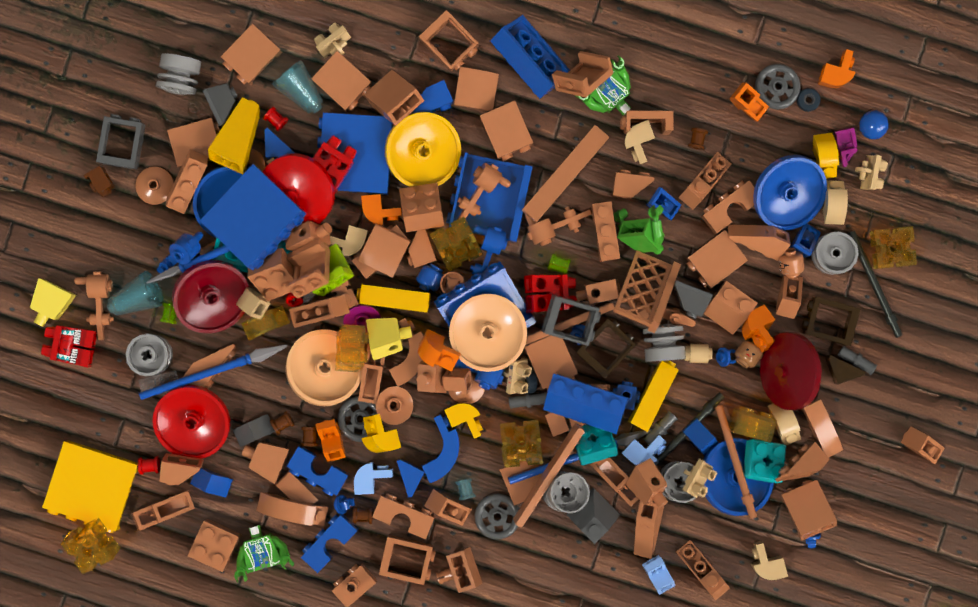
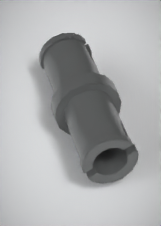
[837,345,877,375]
[509,392,547,409]
[643,411,678,445]

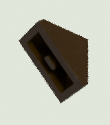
[825,355,865,384]

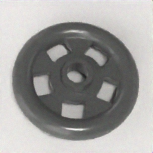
[755,64,801,109]
[337,396,383,442]
[475,493,519,539]

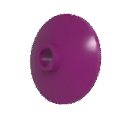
[343,305,381,338]

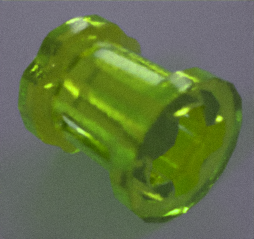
[547,254,571,275]
[160,303,177,324]

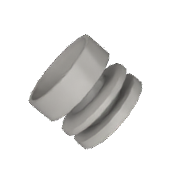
[156,53,201,95]
[643,324,686,362]
[660,461,696,503]
[543,471,590,513]

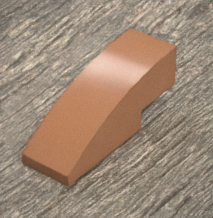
[358,342,386,404]
[802,399,843,458]
[590,458,640,508]
[131,491,195,531]

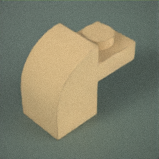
[625,120,655,164]
[823,180,848,225]
[328,225,369,257]
[236,287,271,319]
[768,403,801,445]
[751,541,788,580]

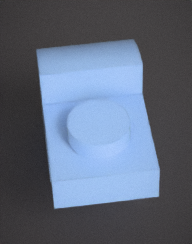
[622,435,667,466]
[354,462,393,495]
[642,555,676,595]

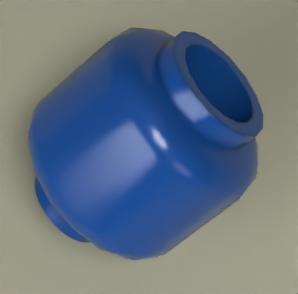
[416,263,444,293]

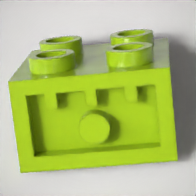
[312,244,354,296]

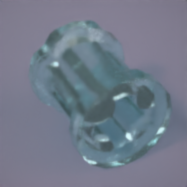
[455,478,476,500]

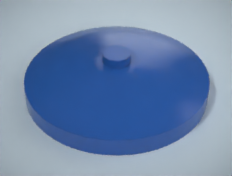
[753,155,827,230]
[193,166,248,238]
[703,438,774,516]

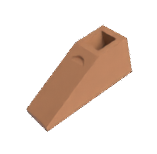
[678,152,732,210]
[728,225,791,261]
[182,344,238,389]
[775,442,830,482]
[634,501,664,559]
[676,540,730,601]

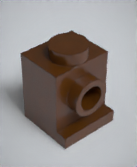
[83,166,115,197]

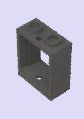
[96,114,146,170]
[541,294,601,346]

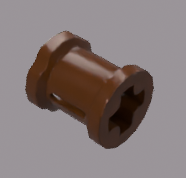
[687,128,708,150]
[270,411,295,435]
[301,426,318,446]
[353,507,373,524]

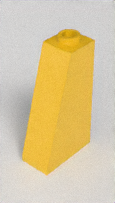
[208,98,260,174]
[356,285,431,313]
[628,360,678,432]

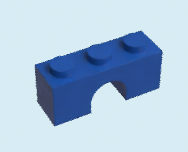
[287,446,349,496]
[301,514,358,573]

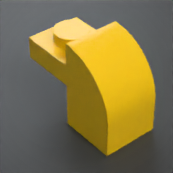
[813,133,839,178]
[444,403,483,439]
[361,414,401,453]

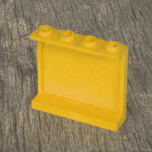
[42,440,138,533]

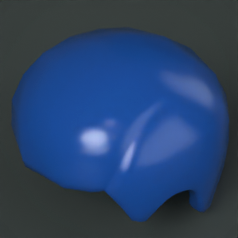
[859,110,889,140]

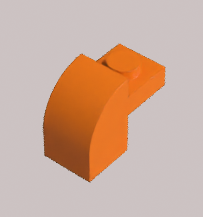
[818,49,856,88]
[730,82,769,122]
[361,194,403,226]
[742,304,775,353]
[418,329,461,371]
[316,419,346,462]

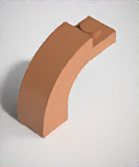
[389,318,424,387]
[256,492,329,526]

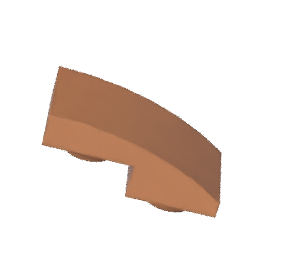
[275,471,318,504]

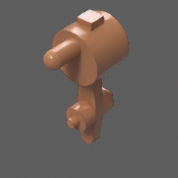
[456,163,511,226]
[525,207,592,246]
[74,271,114,340]
[631,291,696,327]

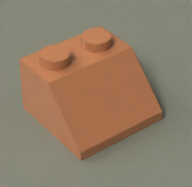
[704,281,758,335]

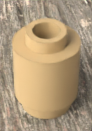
[684,344,712,363]

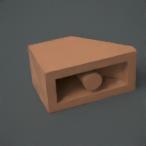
[406,229,437,269]
[776,275,803,319]
[901,426,945,464]
[159,453,204,485]
[424,489,471,526]

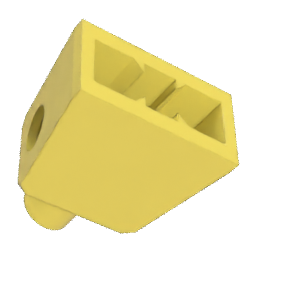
[30,278,76,327]
[366,318,413,360]

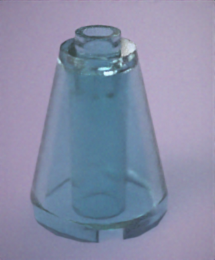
[272,59,323,114]
[107,271,163,316]

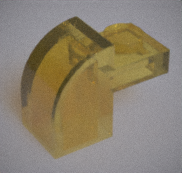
[241,306,290,341]

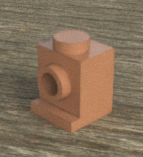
[441,368,473,395]

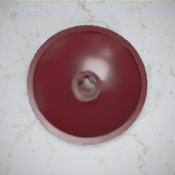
[172,260,249,333]
[760,332,821,410]

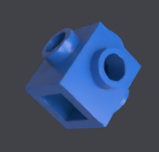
[612,381,640,410]

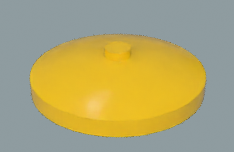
[385,112,461,187]

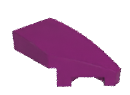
[834,127,858,167]

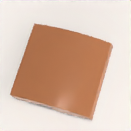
[454,67,499,112]
[358,223,411,278]
[500,454,542,505]

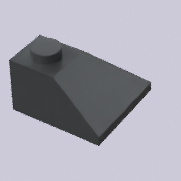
[203,83,238,127]
[673,281,713,319]
[566,488,620,544]

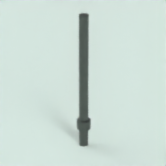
[848,231,903,338]
[655,392,725,467]

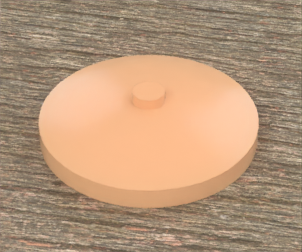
[449,294,527,372]
[286,329,363,406]

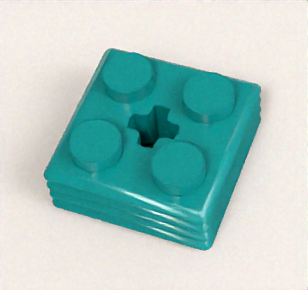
[575,424,618,465]
[743,439,786,483]

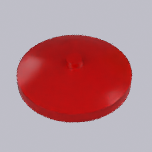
[263,153,335,227]
[152,385,230,459]

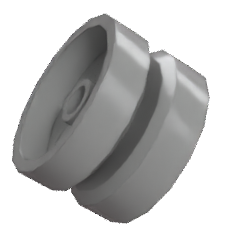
[811,232,859,275]
[126,334,173,376]

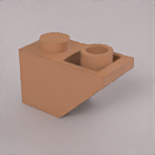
[612,170,654,199]

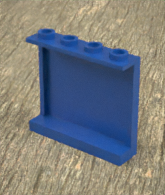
[317,113,393,195]
[446,152,533,243]
[200,164,306,271]
[434,262,536,328]

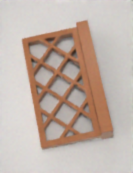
[613,250,681,333]

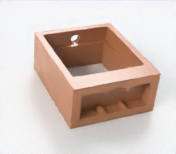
[419,10,479,72]
[379,535,436,585]

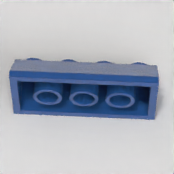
[490,15,570,99]
[543,373,629,434]

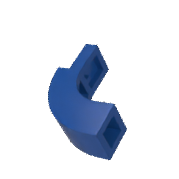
[422,414,460,483]

